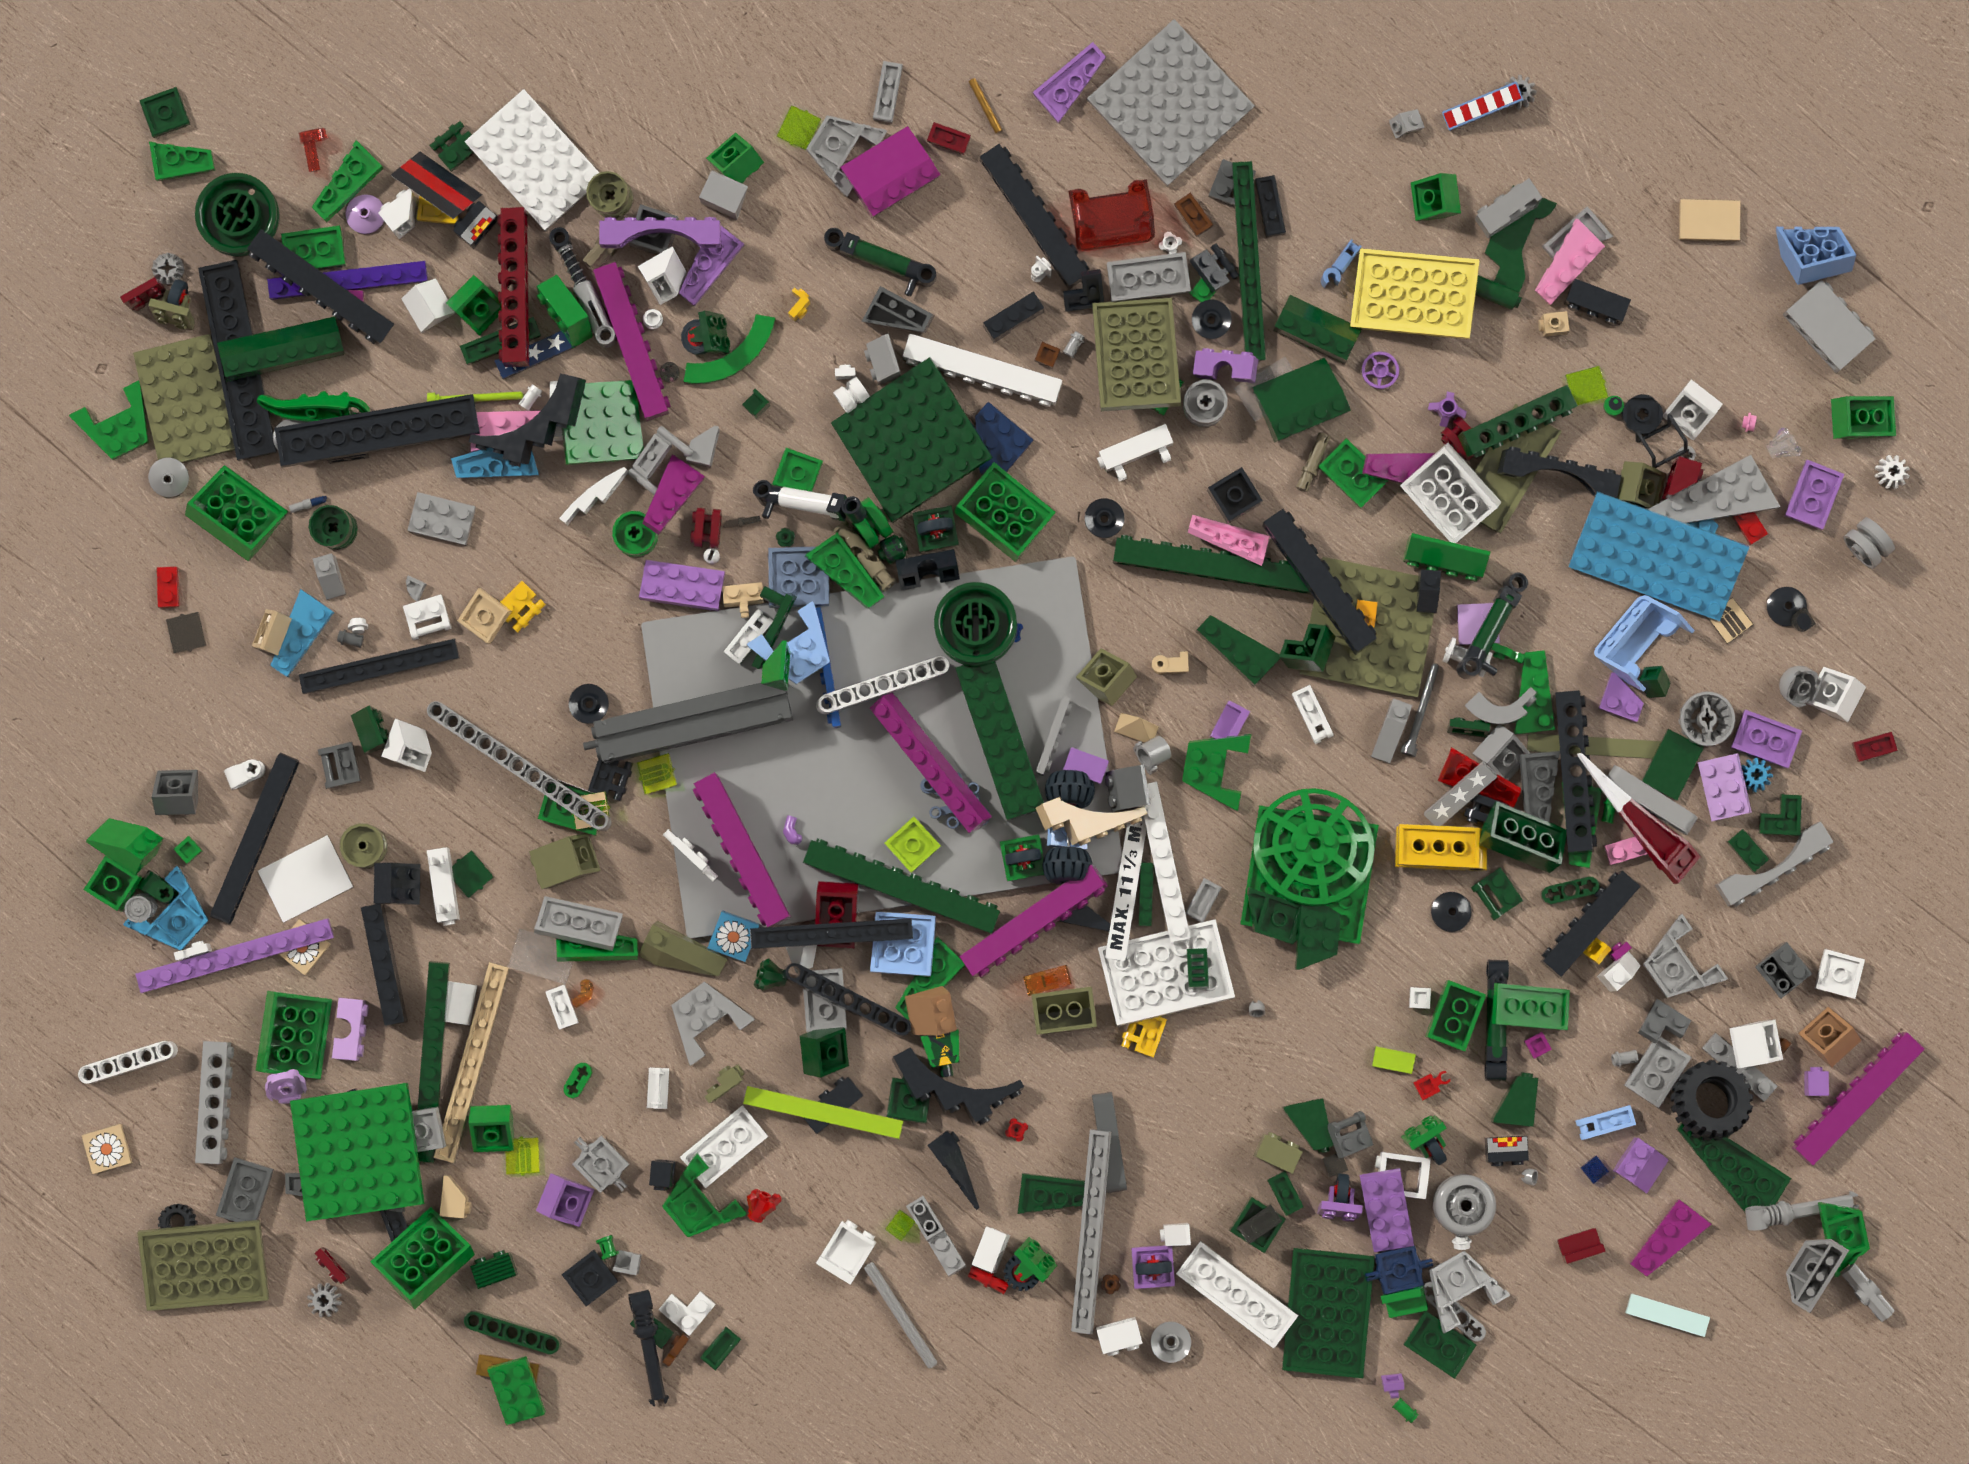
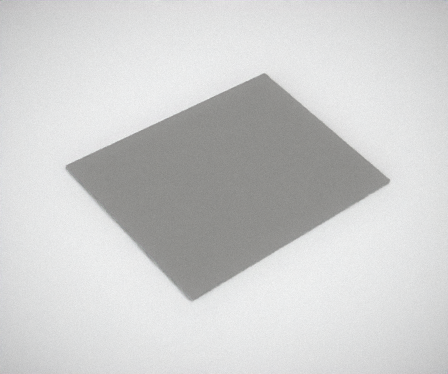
[641,557,1122,938]

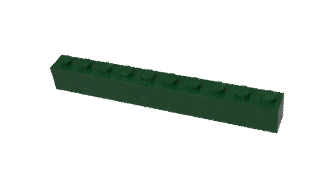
[1113,535,1311,595]
[803,838,1000,934]

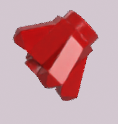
[747,1189,781,1223]

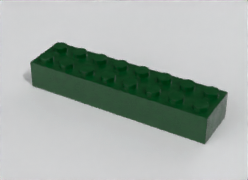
[955,662,1044,821]

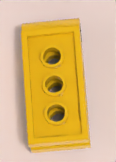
[1395,824,1487,871]

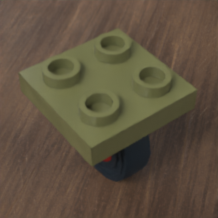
[148,280,195,330]

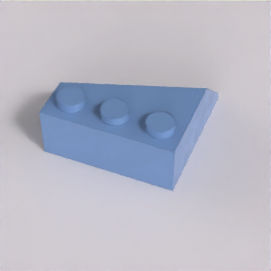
[1776,227,1856,285]

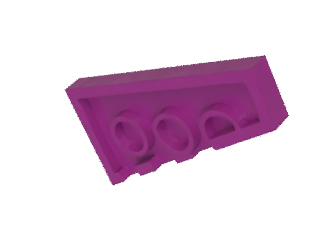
[1630,1199,1712,1277]

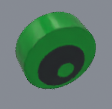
[1603,396,1624,416]

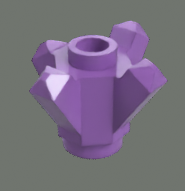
[1428,391,1467,427]

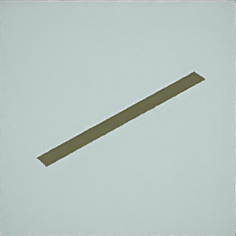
[1527,733,1661,759]

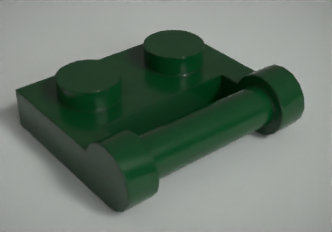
[1471,867,1523,921]

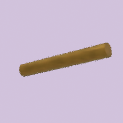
[969,78,1002,134]

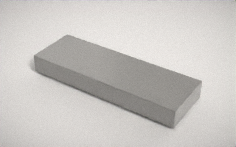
[873,61,903,123]

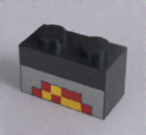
[453,201,497,249]
[1485,1136,1529,1166]

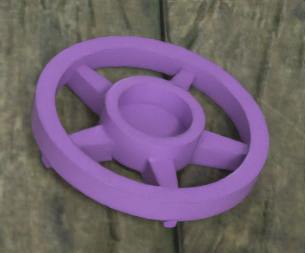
[1361,352,1399,389]

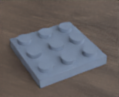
[768,547,829,608]

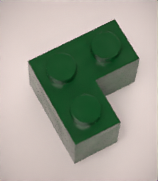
[1279,624,1336,672]

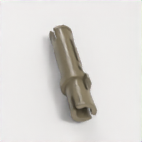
[1296,433,1330,492]

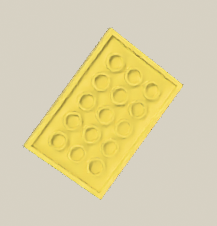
[1350,249,1480,339]

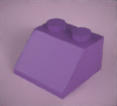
[1613,1137,1669,1194]
[536,1173,594,1227]

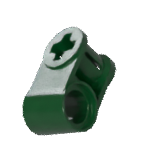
[138,870,178,904]

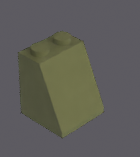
[529,833,601,890]

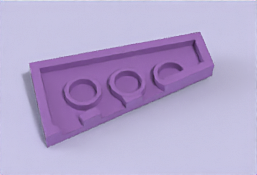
[1033,42,1106,124]
[679,226,744,306]

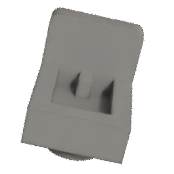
[1389,109,1425,138]

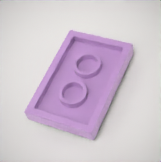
[1698,754,1752,821]

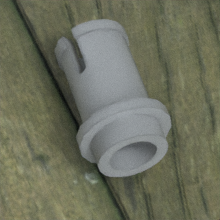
[1062,331,1085,358]
[1611,1050,1638,1067]

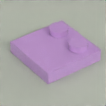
[1457,603,1500,645]

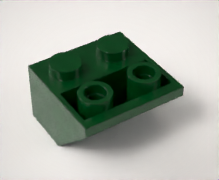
[351,705,389,754]

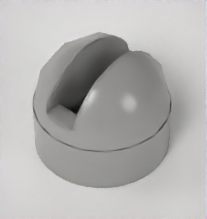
[1249,1000,1265,1017]
[1521,1169,1538,1186]

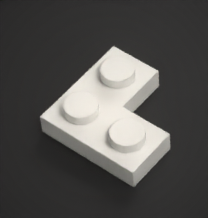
[659,1291,716,1336]

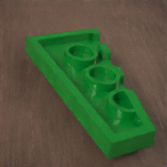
[556,935,638,962]

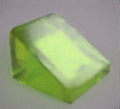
[885,1210,915,1241]

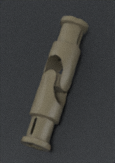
[833,520,897,592]

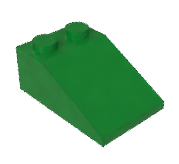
[1831,396,1896,439]
[86,818,164,875]

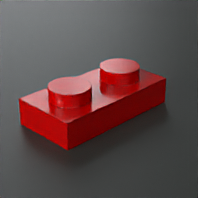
[1732,512,1768,545]
[157,567,179,608]

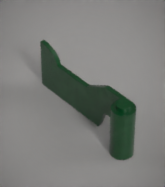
[1476,185,1557,310]

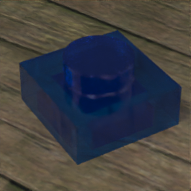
[1580,1155,1609,1184]

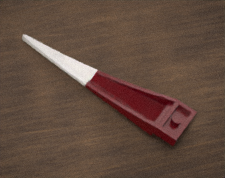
[1577,753,1701,884]

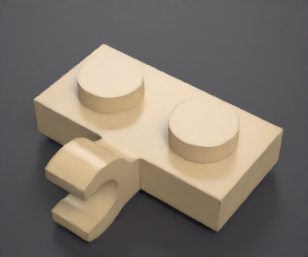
[723,582,764,618]

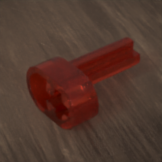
[299,128,327,172]

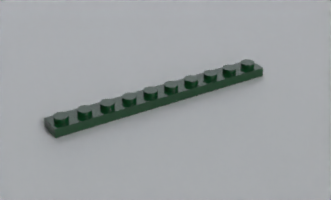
[1232,161,1266,361]
[417,961,450,1163]

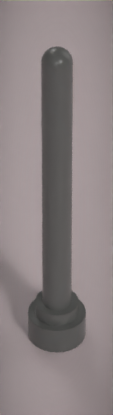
[1400,663,1439,757]

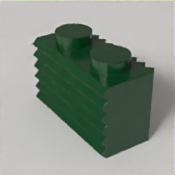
[470,1250,518,1289]

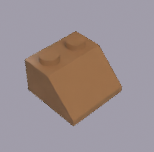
[905,986,957,1036]
[1798,1007,1861,1068]

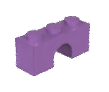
[1193,348,1258,383]

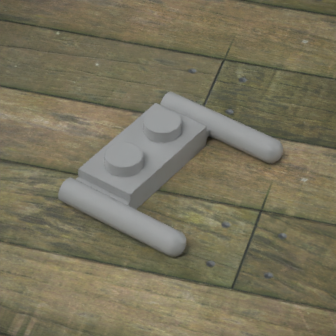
[628,426,693,495]

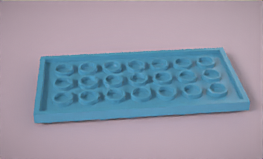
[1568,492,1749,621]

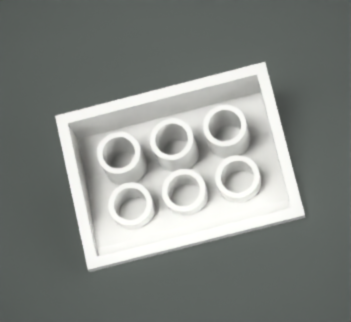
[1400,443,1501,543]

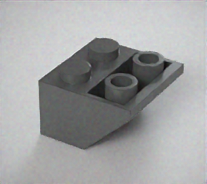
[1755,942,1812,999]

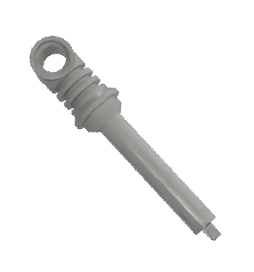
[1745,1191,1859,1231]

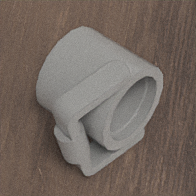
[1133,736,1171,775]

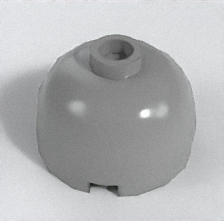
[1779,666,1821,707]

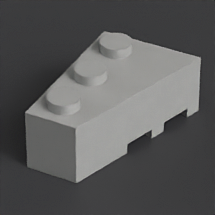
[1475,178,1542,238]

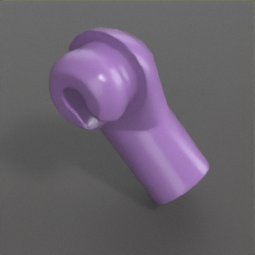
[783,815,802,845]

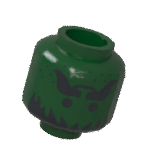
[877,535,908,564]

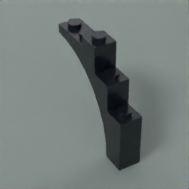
[469,373,586,467]
[892,1047,1024,1126]

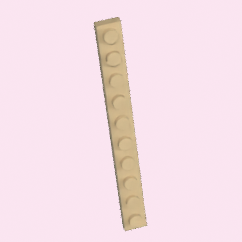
[434,962,509,1163]

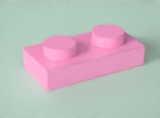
[1604,837,1647,865]

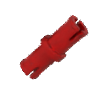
[968,1265,1009,1295]

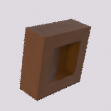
[1034,342,1060,369]

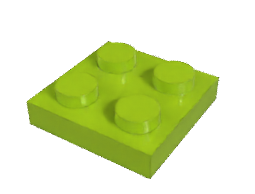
[884,816,941,873]

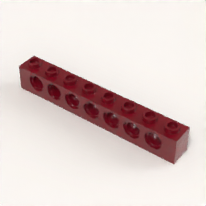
[497,207,529,367]

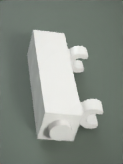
[1097,424,1173,482]
[427,847,460,926]

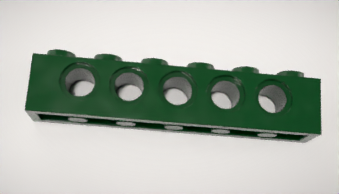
[1458,385,1577,458]

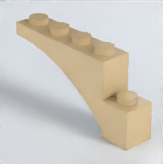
[1036,797,1147,846]

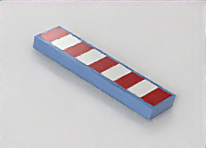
[1442,82,1524,131]

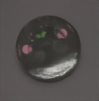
[660,362,680,383]

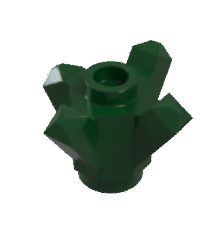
[754,958,787,991]

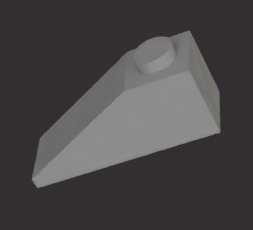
[1371,698,1412,764]

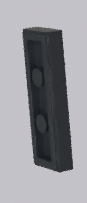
[1255,175,1286,238]

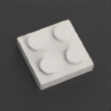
[1814,949,1865,999]

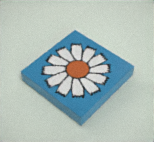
[708,910,759,962]

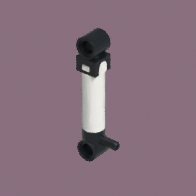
[753,480,867,523]

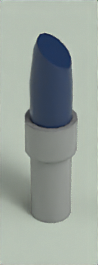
[289,496,327,513]

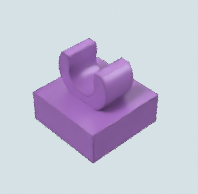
[1381,1373,1405,1399]

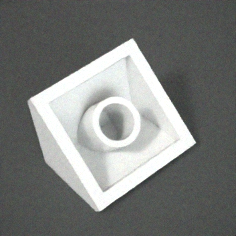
[401,279,455,333]

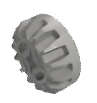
[1678,692,1735,747]

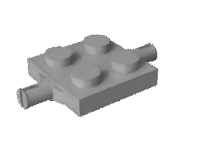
[572,1135,630,1193]

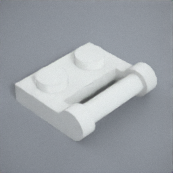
[403,595,452,640]

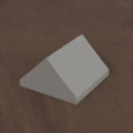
[699,170,748,220]

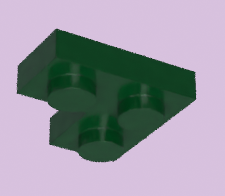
[1759,794,1802,836]

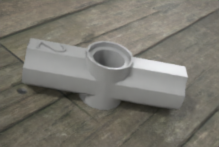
[1841,1263,1895,1322]

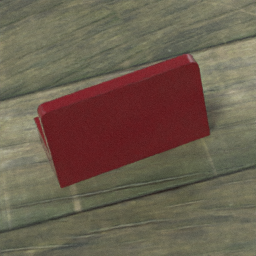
[1557,1228,1606,1264]

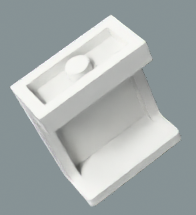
[816,1220,876,1285]

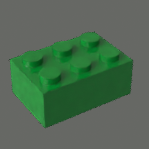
[1425,980,1486,1052]

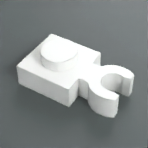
[174,941,212,961]

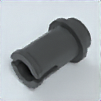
[337,629,364,648]

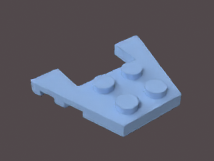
[747,601,830,684]

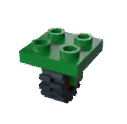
[1004,1237,1057,1291]

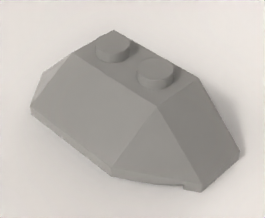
[1786,1239,1849,1313]

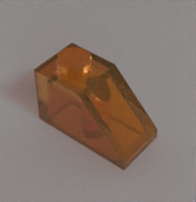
[1023,965,1072,996]

